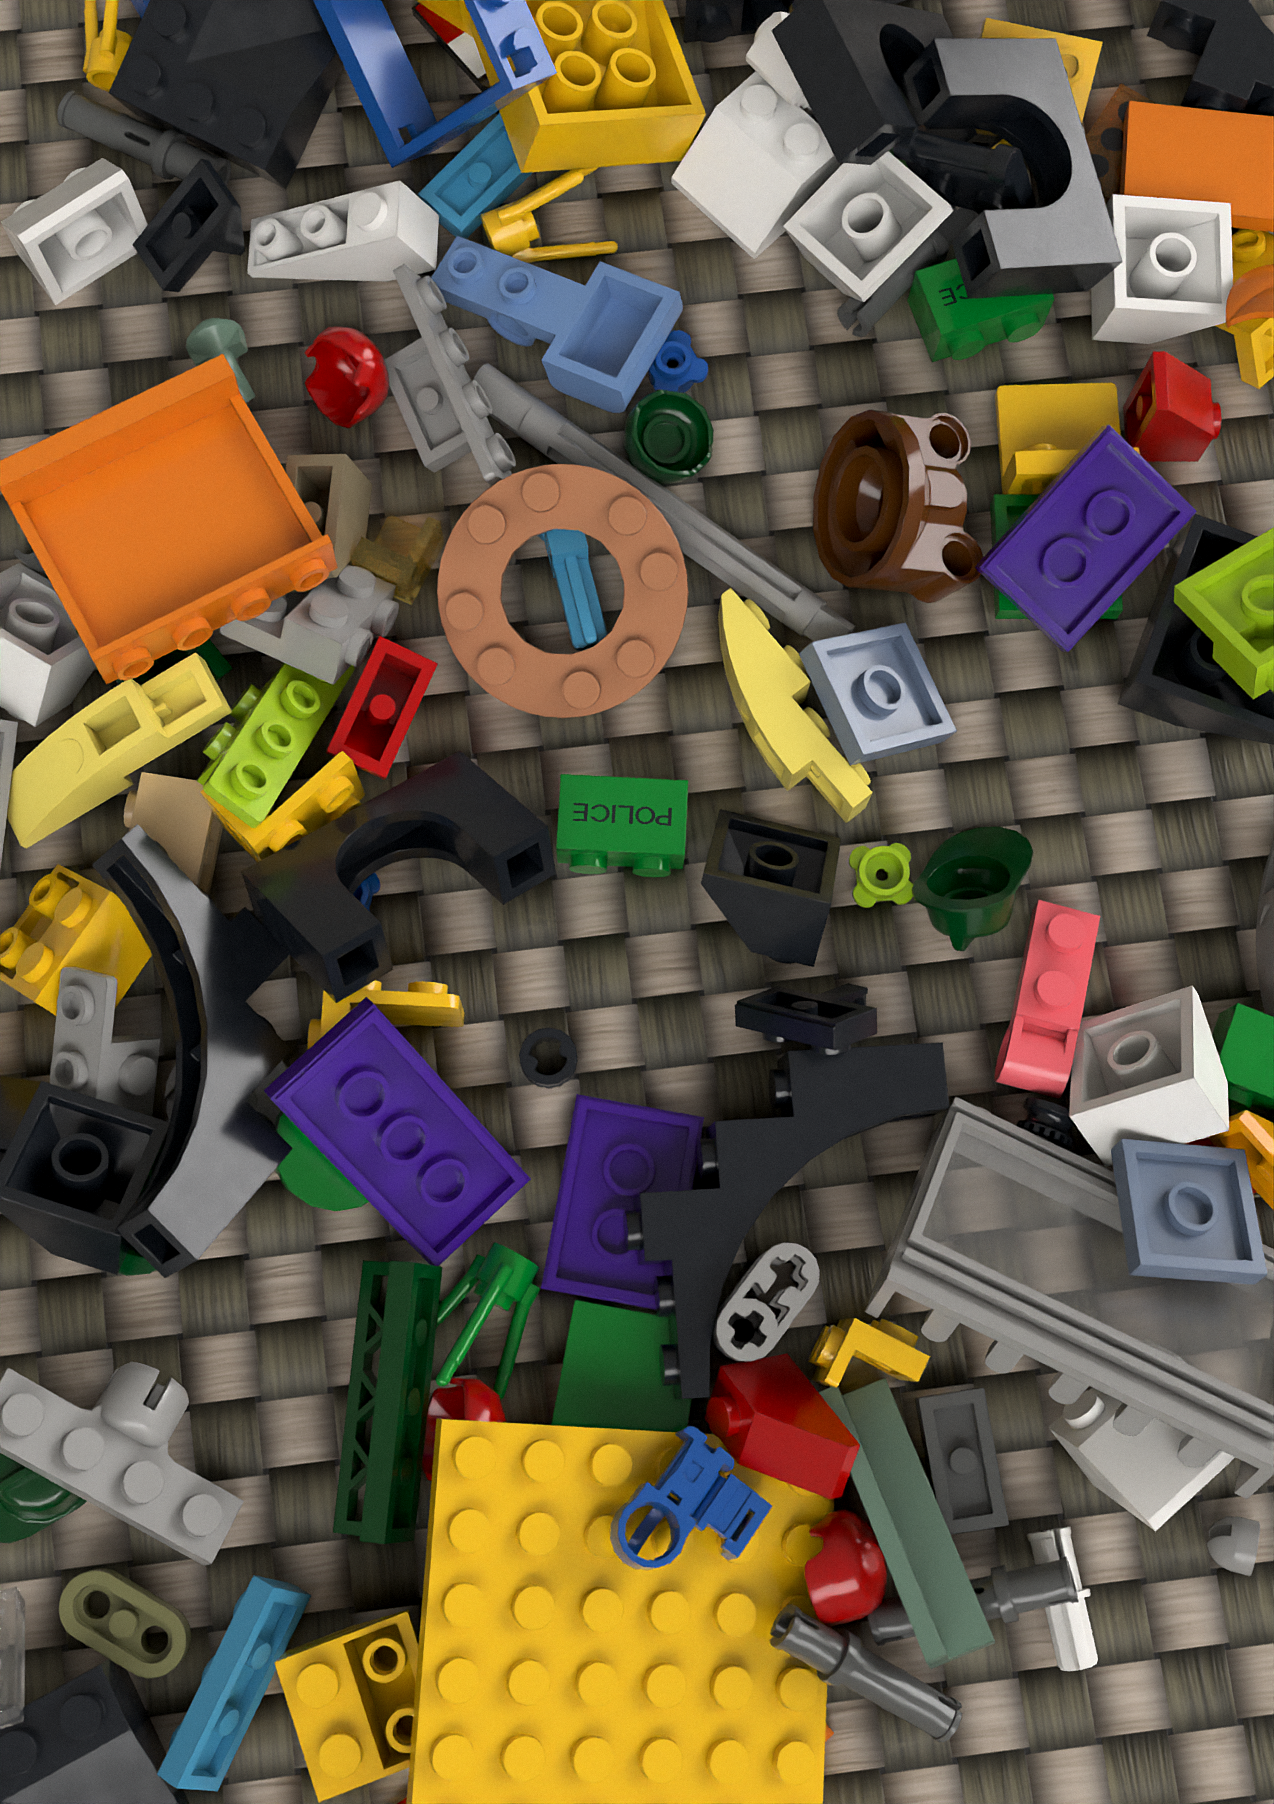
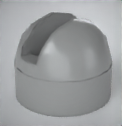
[1207,1516,1260,1576]

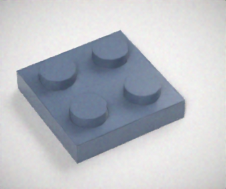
[799,622,957,766]
[1111,1139,1268,1285]

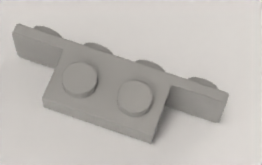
[385,264,516,486]
[50,967,160,1116]

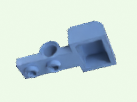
[431,236,683,413]

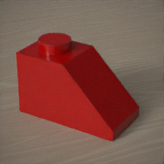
[1123,351,1221,462]
[326,636,438,780]
[704,1353,860,1499]

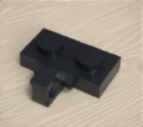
[735,983,877,1055]

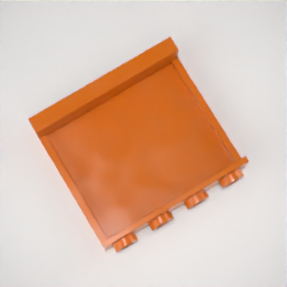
[0,354,338,685]

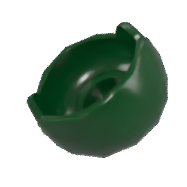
[623,389,714,484]

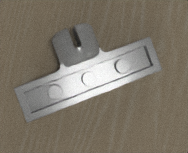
[0,1362,244,1566]

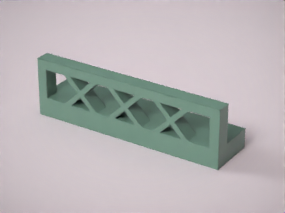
[819,1378,995,1669]

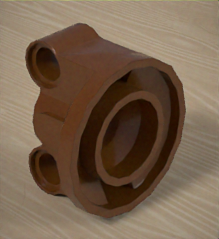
[813,409,983,603]

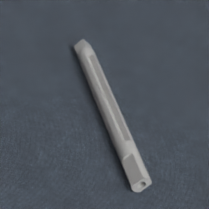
[473,363,856,641]

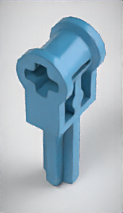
[537,529,608,651]

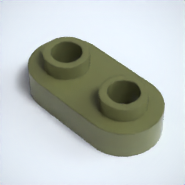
[59,1568,191,1678]

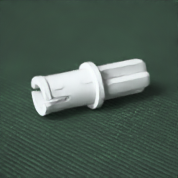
[1027,1527,1098,1671]

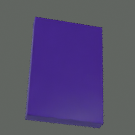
[975,425,1197,652]
[541,1094,704,1310]

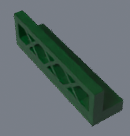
[333,1260,443,1544]

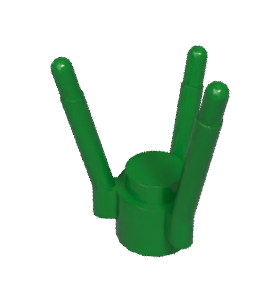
[436,1242,540,1401]

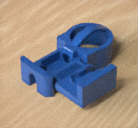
[610,1426,772,1570]

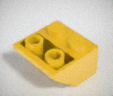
[0,864,152,1015]
[274,1610,419,1802]

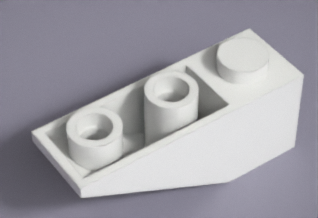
[247,180,439,282]

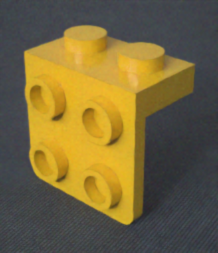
[308,980,465,1049]

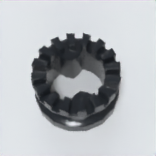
[519,1027,578,1089]
[1016,1097,1077,1149]

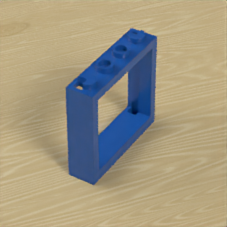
[313,0,557,168]

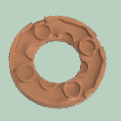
[437,464,689,718]

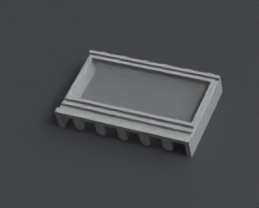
[865,1097,1274,1499]

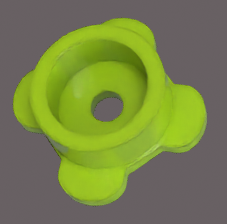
[849,843,913,908]

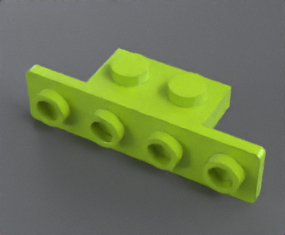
[197,662,355,828]

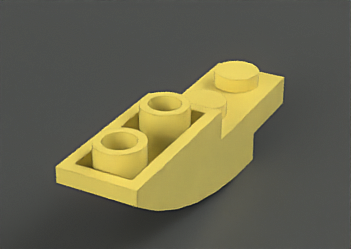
[718,588,873,823]
[7,652,232,849]

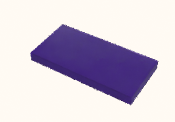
[264,997,531,1266]

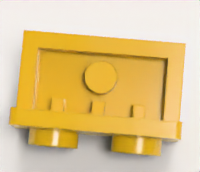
[808,1318,930,1388]

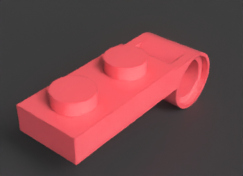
[994,900,1100,1099]

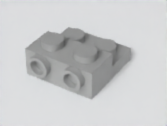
[219,564,399,685]

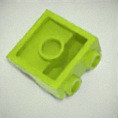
[1174,527,1274,699]

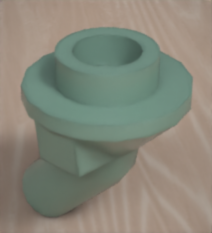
[185,318,256,402]

